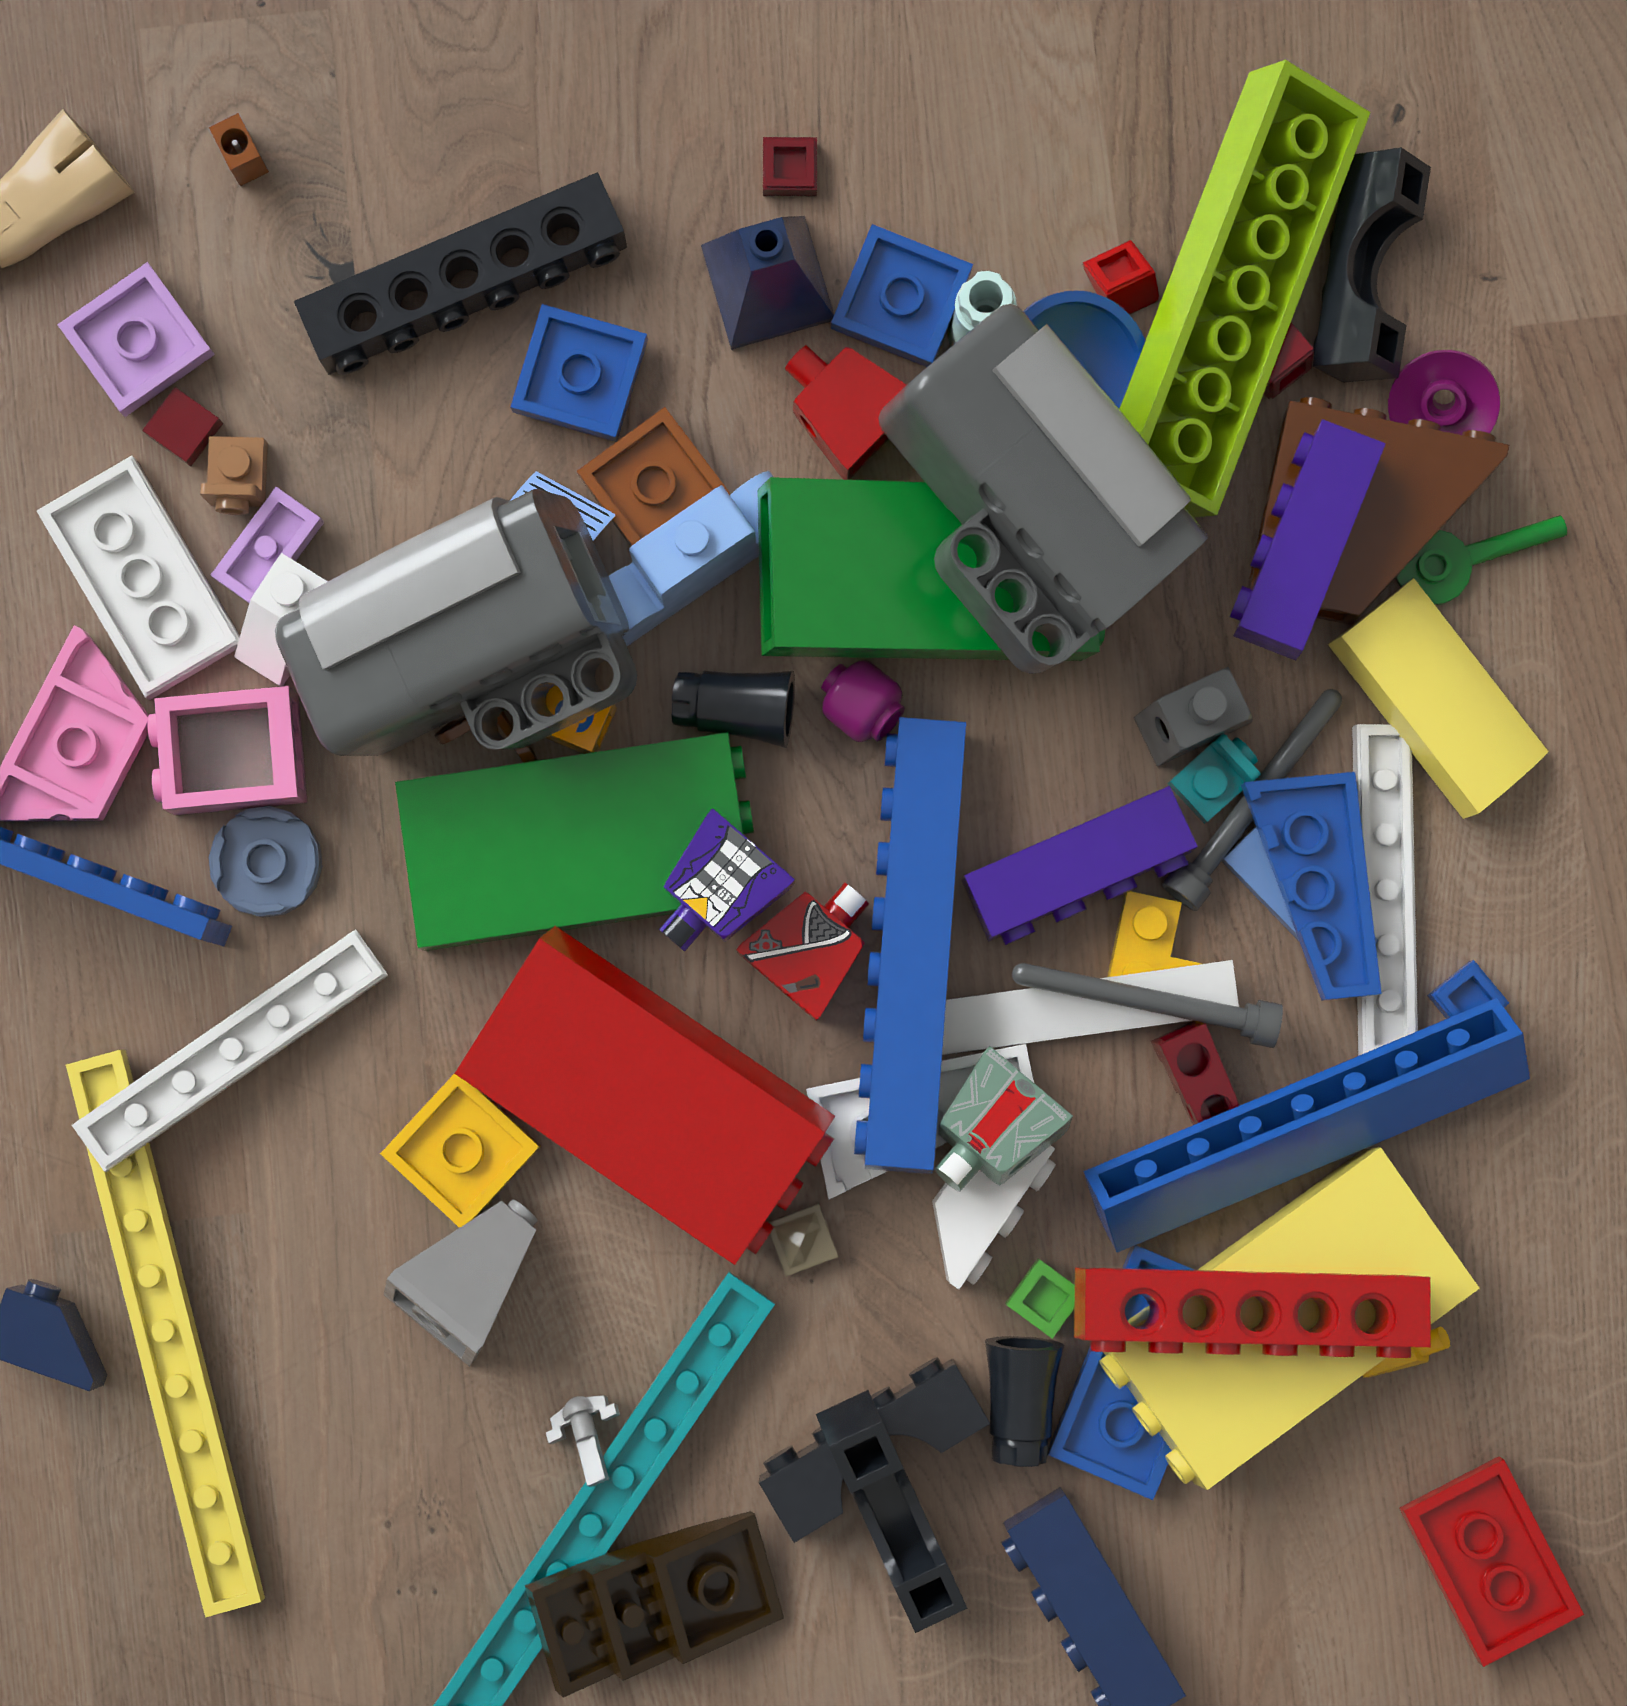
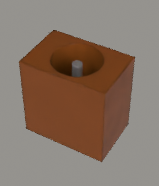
[209,113,269,186]

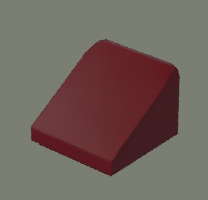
[1264,322,1314,399]

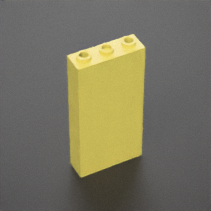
[1099,1147,1480,1490]

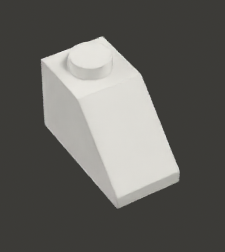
[234,553,328,687]

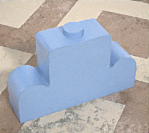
[609,471,774,646]

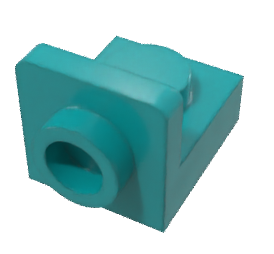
[1167,733,1261,824]

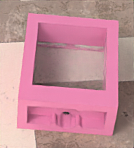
[148,686,307,815]

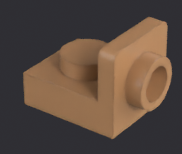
[200,436,268,515]

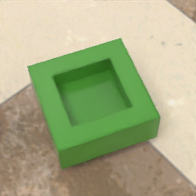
[1005,1258,1075,1339]

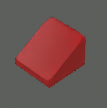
[1083,240,1159,315]

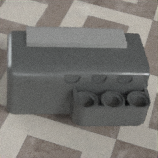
[878,304,1209,674]
[275,489,638,756]

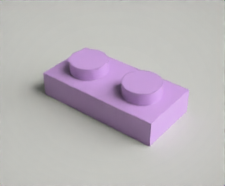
[211,487,324,603]

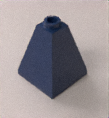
[701,216,834,350]

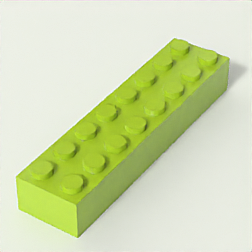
[1119,60,1371,517]

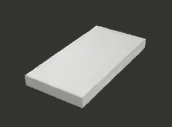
[37,456,240,700]

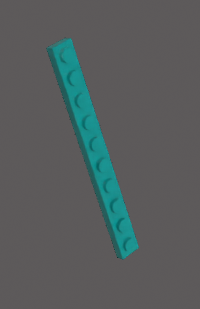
[433,1271,775,1706]

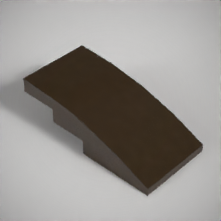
[525,1511,784,1698]

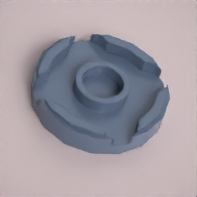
[209,806,323,918]

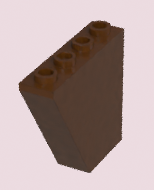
[1247,397,1510,625]

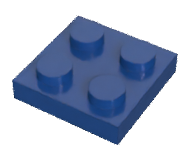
[831,224,973,367]
[510,304,648,442]

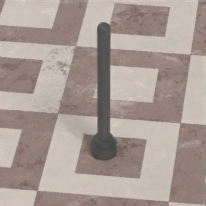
[1162,689,1342,911]
[1012,963,1283,1048]

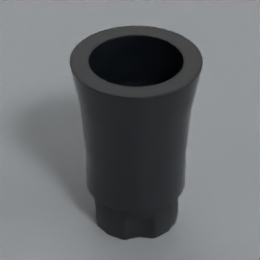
[671,671,795,748]
[985,1336,1064,1467]

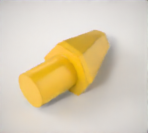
[1362,1326,1450,1378]

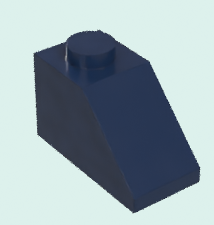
[0,1279,107,1391]

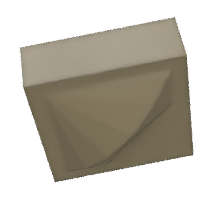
[769,1203,839,1277]

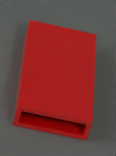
[454,926,835,1265]

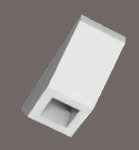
[932,1146,1056,1289]

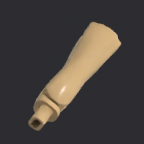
[0,109,135,271]

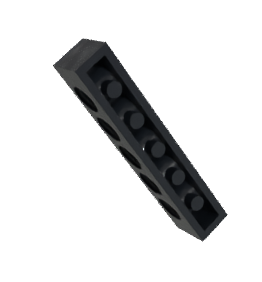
[294,172,627,375]

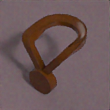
[434,711,538,763]

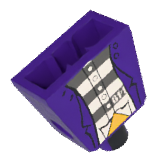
[659,808,795,952]

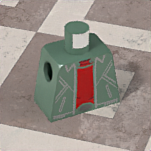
[935,1046,1073,1192]

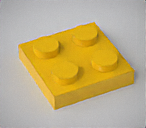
[380,1074,541,1228]

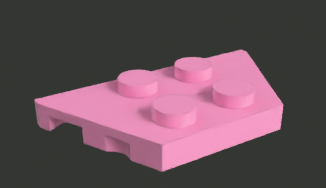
[0,625,149,821]

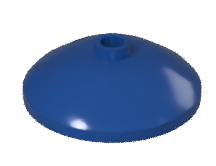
[1024,290,1146,408]

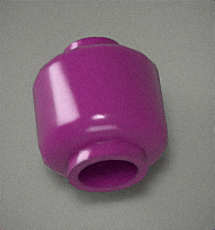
[821,660,905,742]

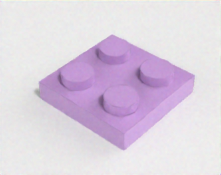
[58,262,215,417]

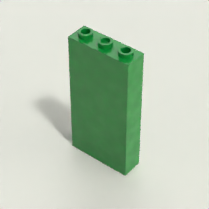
[757,477,1105,661]
[395,733,754,951]

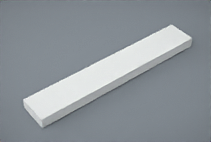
[1352,724,1418,1056]
[72,929,388,1172]

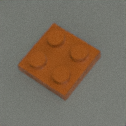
[577,407,731,546]

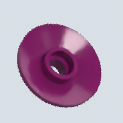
[1388,350,1500,435]

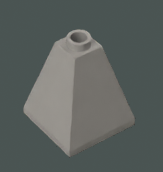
[384,1199,538,1367]

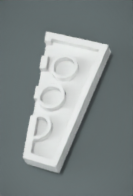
[806,1044,1034,1199]

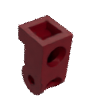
[1151,1021,1240,1125]

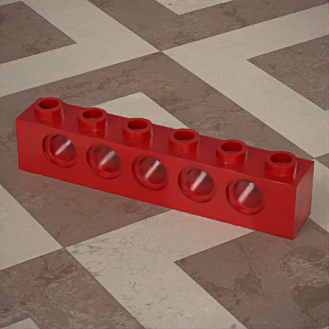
[1074,1267,1431,1358]

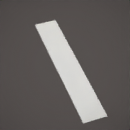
[942,960,1239,1055]

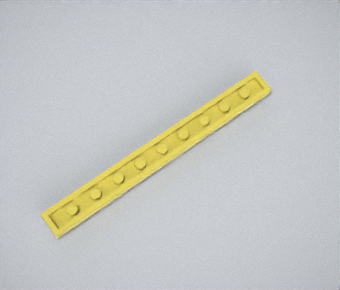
[66,1050,265,1618]

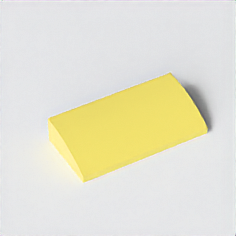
[1328,578,1549,819]

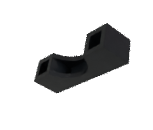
[1313,147,1431,383]
[759,1357,990,1543]
[816,1390,968,1633]

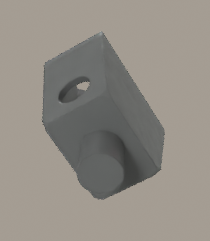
[1134,667,1253,767]

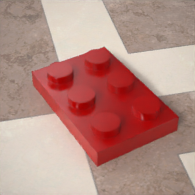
[1399,1456,1584,1667]

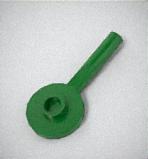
[1395,515,1567,605]

